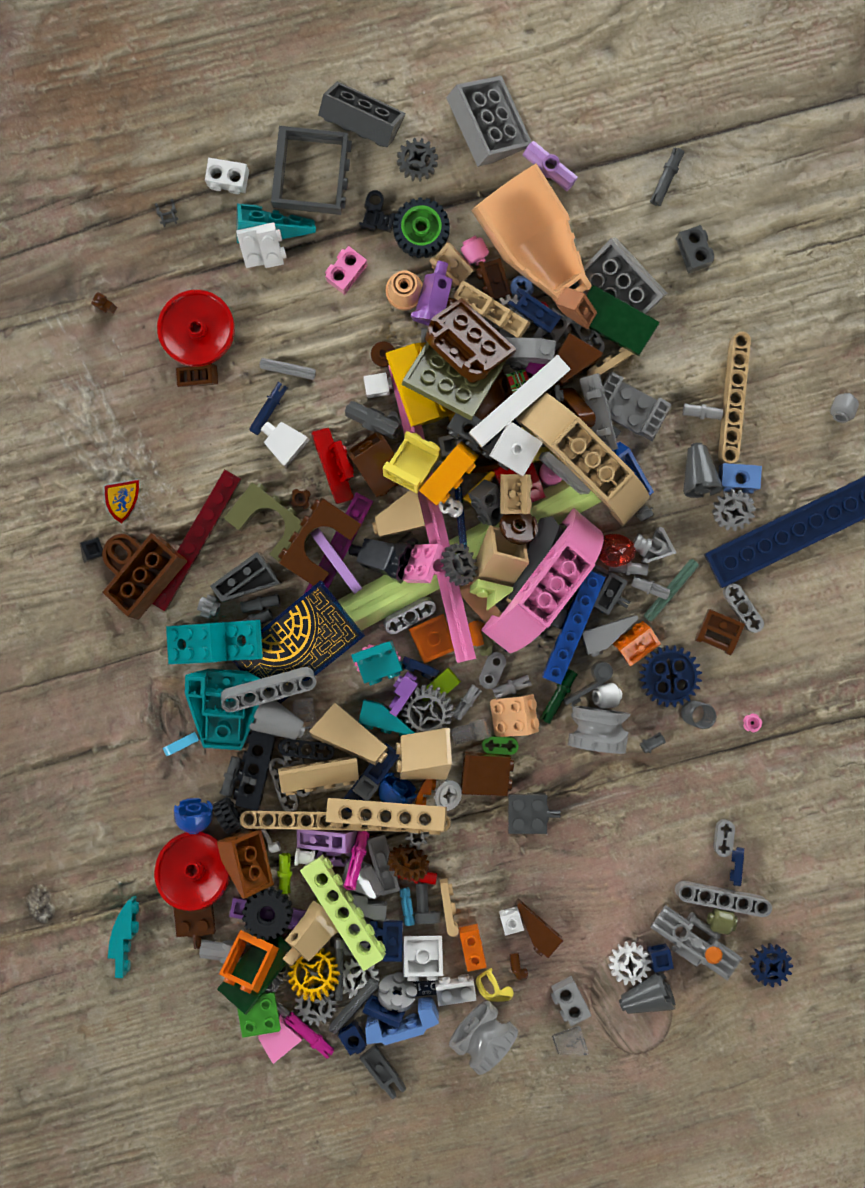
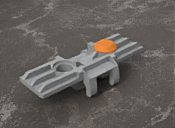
[651,905,742,981]

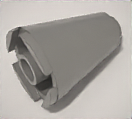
[249,700,306,740]

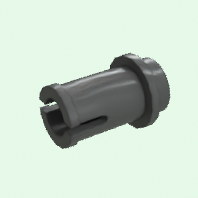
[640,732,666,754]

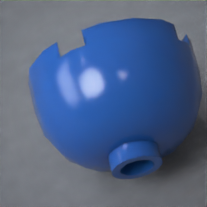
[378,773,418,804]
[174,798,213,834]

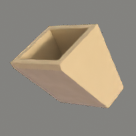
[372,490,425,539]
[473,526,529,587]
[396,728,452,779]

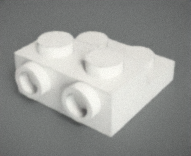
[236,223,287,268]
[403,936,443,981]

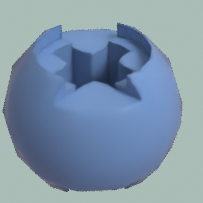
[510,276,534,300]

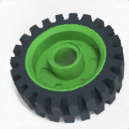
[393,197,450,258]

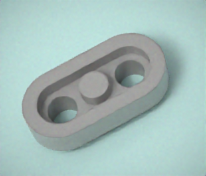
[479,652,506,689]

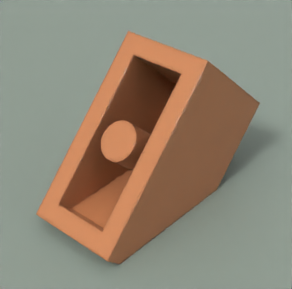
[556,287,597,329]

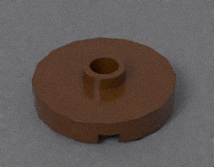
[499,514,538,545]

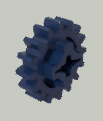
[749,943,793,987]

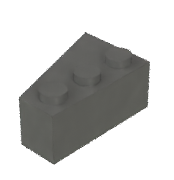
[210,552,283,602]

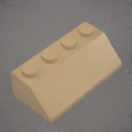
[278,756,359,796]

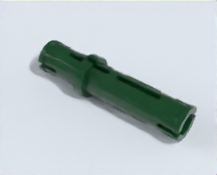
[540,669,578,724]

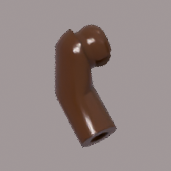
[510,953,528,980]

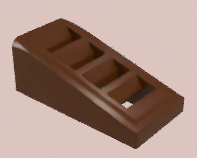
[176,364,218,387]

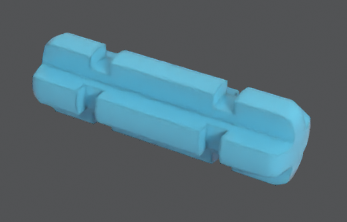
[399,887,415,926]

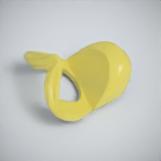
[475,968,514,1002]

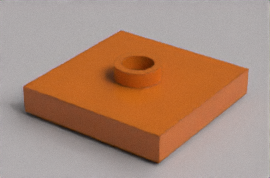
[409,613,454,664]

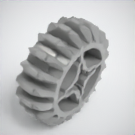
[402,685,454,733]

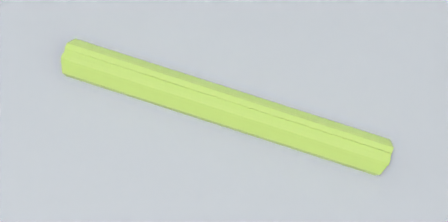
[333,480,602,633]

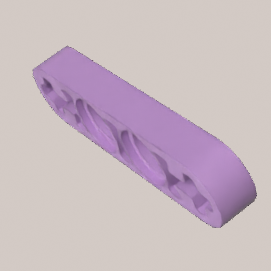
[310,528,362,594]

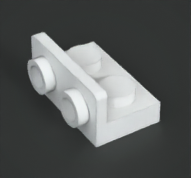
[435,974,476,1006]

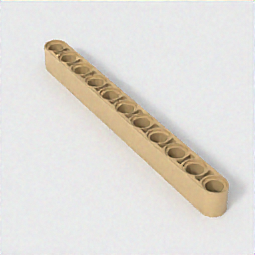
[240,811,452,832]

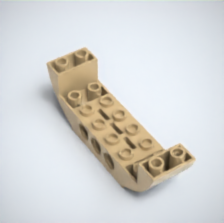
[515,393,650,526]

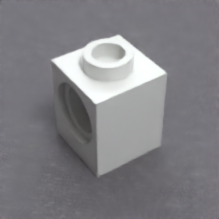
[363,372,393,398]
[499,906,524,936]

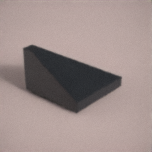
[80,537,103,563]

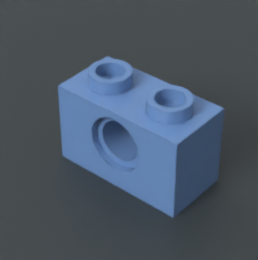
[718,463,762,494]

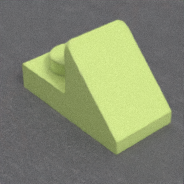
[470,579,513,611]

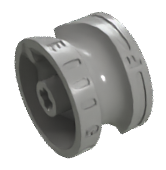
[568,706,631,754]
[449,1001,518,1075]

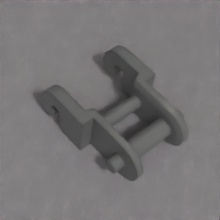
[155,199,178,227]

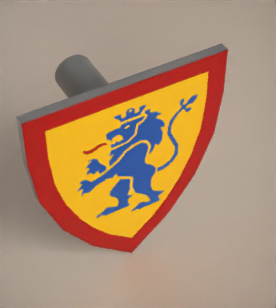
[104,479,139,524]

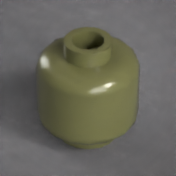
[707,908,738,935]

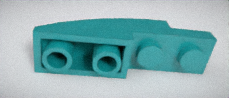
[108,896,139,978]

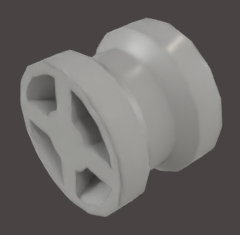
[630,533,653,557]

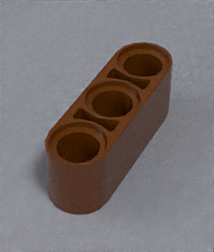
[551,388,596,427]

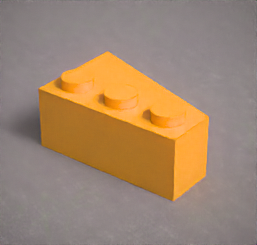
[419,441,479,506]

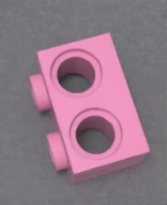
[325,246,368,295]

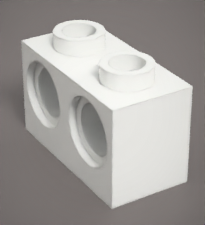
[205,158,249,194]

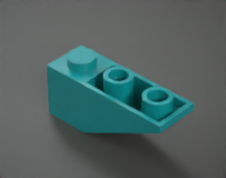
[358,699,415,736]

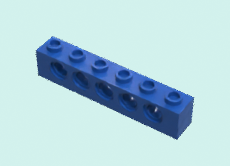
[542,570,606,685]

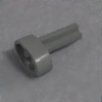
[414,883,442,924]

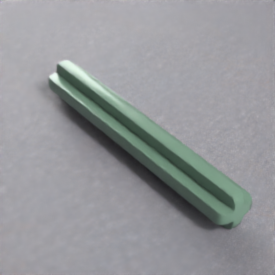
[644,559,699,622]

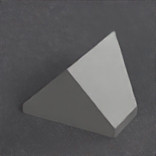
[641,527,676,564]

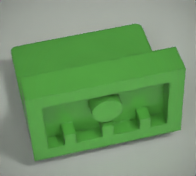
[237,992,281,1038]

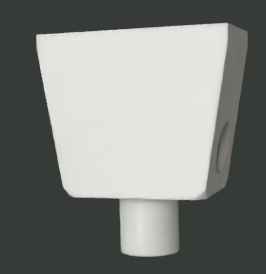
[261,422,309,468]

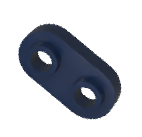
[401,656,440,680]
[730,847,745,886]

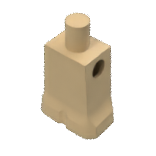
[283,900,338,966]

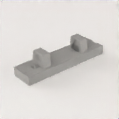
[580,373,619,450]

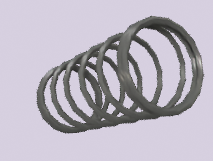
[681,700,717,729]

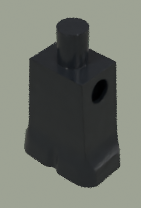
[348,538,413,584]

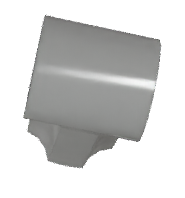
[199,940,235,964]

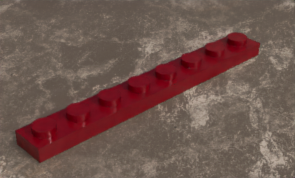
[152,469,242,611]

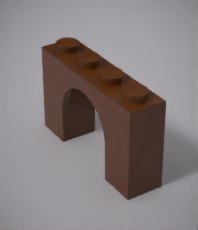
[278,498,362,588]

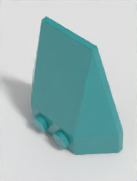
[185,668,260,750]

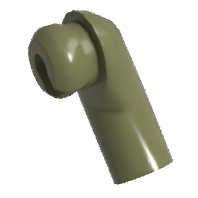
[479,631,494,656]

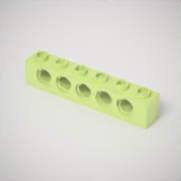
[300,854,386,971]

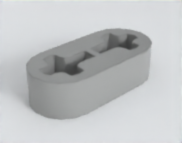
[713,819,735,857]

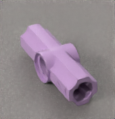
[523,141,578,191]

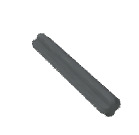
[329,978,379,1034]

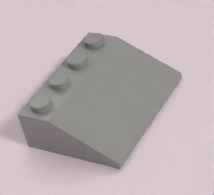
[446,76,531,167]
[574,238,668,314]

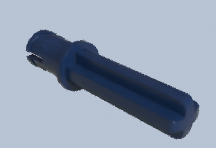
[249,382,288,435]

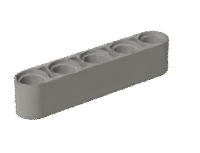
[221,667,316,712]
[675,881,772,917]

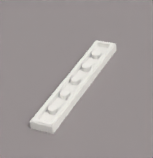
[469,355,571,448]

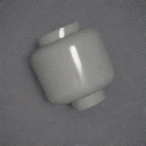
[830,393,859,423]

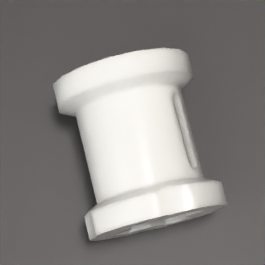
[438,497,463,518]
[295,848,316,866]

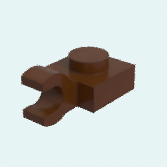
[91,292,118,314]

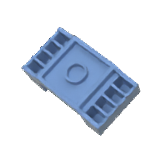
[365,997,439,1045]

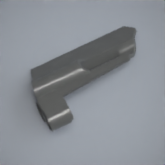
[508,516,569,629]

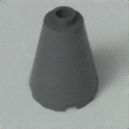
[683,443,722,498]
[619,971,676,1014]

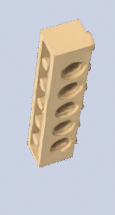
[326,798,447,835]

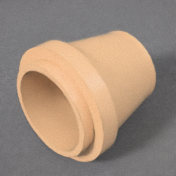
[386,270,423,311]

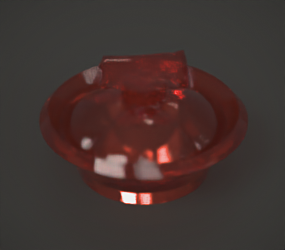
[598,534,636,567]

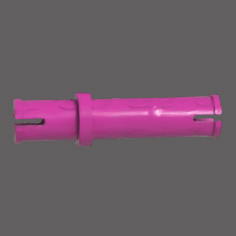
[343,831,370,890]
[284,1012,334,1059]

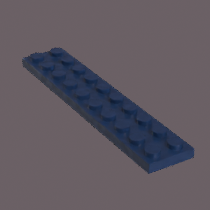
[704,476,865,588]

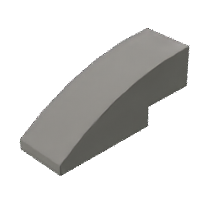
[330,890,387,921]

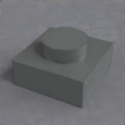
[352,775,379,801]

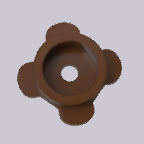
[291,489,311,509]

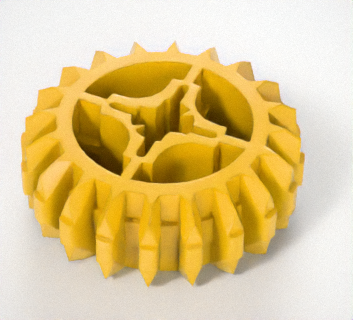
[288,948,340,1002]

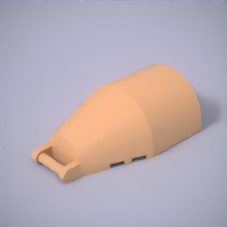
[471,163,592,307]

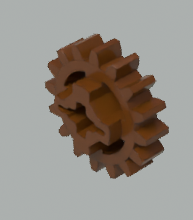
[387,844,430,882]

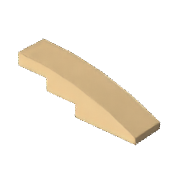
[453,280,531,338]

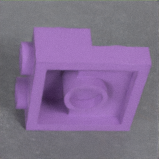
[389,671,418,717]

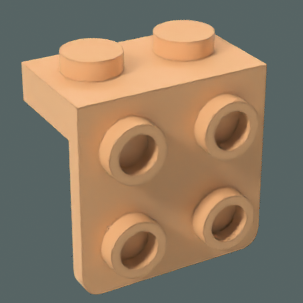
[490,694,539,737]

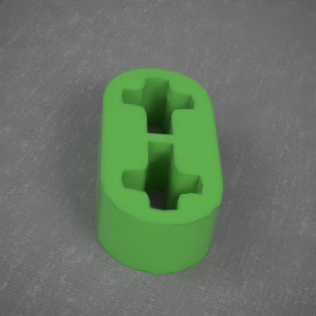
[482,736,519,755]

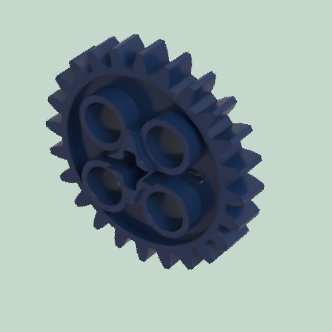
[639,645,702,707]

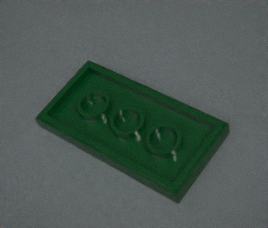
[586,285,660,356]
[217,935,292,1015]

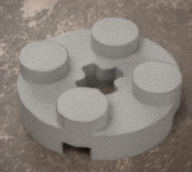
[378,972,417,1012]

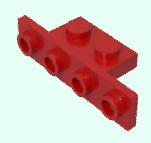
[311,428,354,504]

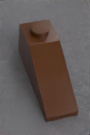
[516,898,563,958]

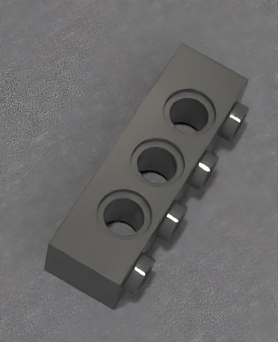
[447,413,509,471]

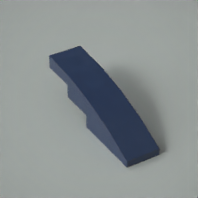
[343,743,399,813]

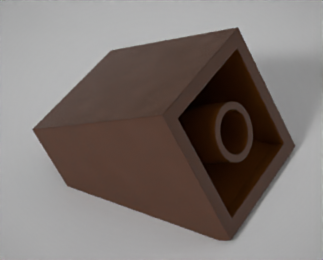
[550,333,603,390]
[347,432,399,497]
[461,751,514,796]

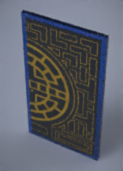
[233,581,365,704]

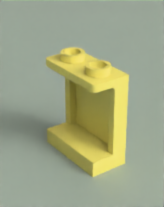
[383,431,441,493]

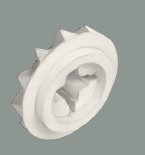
[433,780,462,811]

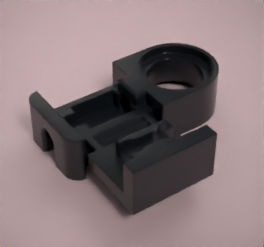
[359,190,395,233]

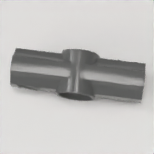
[345,401,402,439]

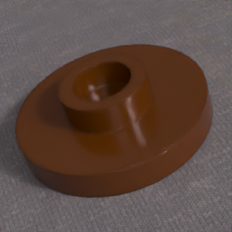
[371,341,395,367]

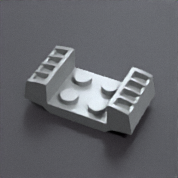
[593,372,671,442]

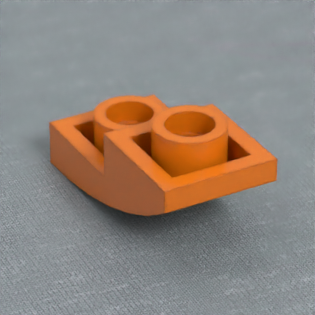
[415,779,436,805]

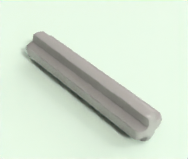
[260,358,316,380]

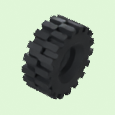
[242,887,293,940]

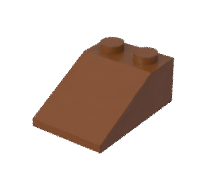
[217,829,274,899]

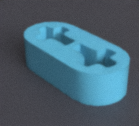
[162,732,199,757]

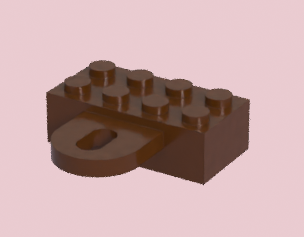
[102,533,187,620]

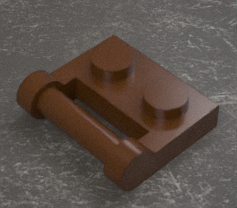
[695,609,745,656]

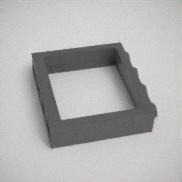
[271,126,352,215]

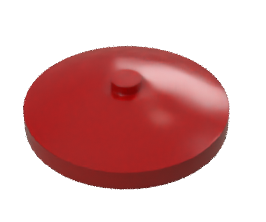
[157,290,235,367]
[154,832,230,911]

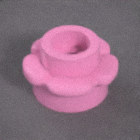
[743,713,762,733]

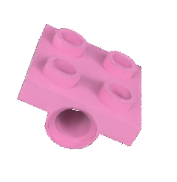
[402,544,445,583]

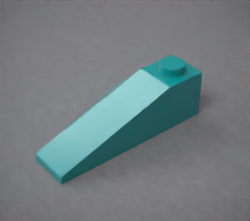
[236,203,316,243]

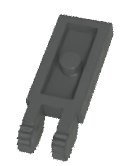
[360,1044,406,1099]

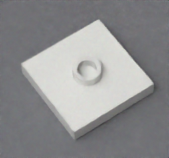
[489,421,542,476]

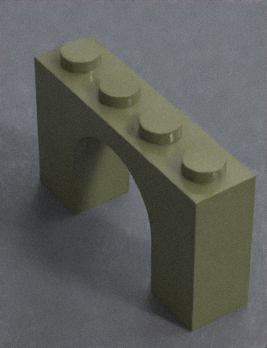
[224,482,314,561]

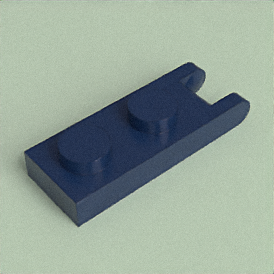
[507,288,561,334]

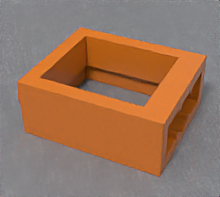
[219,930,279,994]

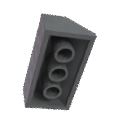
[318,81,406,147]

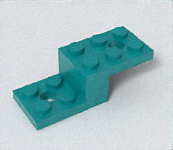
[166,620,263,665]
[351,640,403,686]

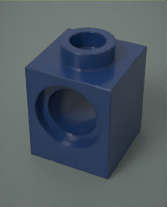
[647,943,674,973]
[338,1019,367,1056]

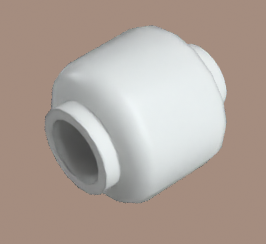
[592,683,622,709]

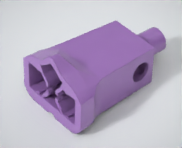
[410,261,453,326]

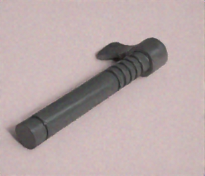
[330,936,345,1001]

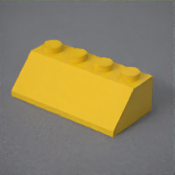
[385,342,452,427]

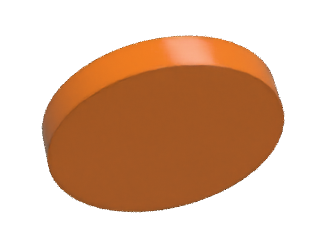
[468,621,485,646]

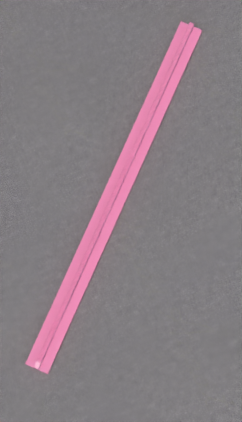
[388,365,476,663]

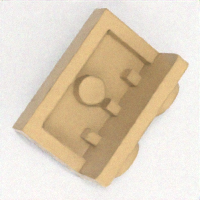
[429,243,475,288]
[500,474,532,514]

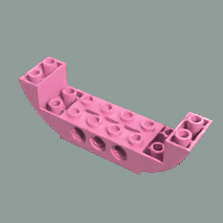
[481,508,604,653]

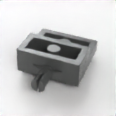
[574,564,631,615]
[508,793,561,834]

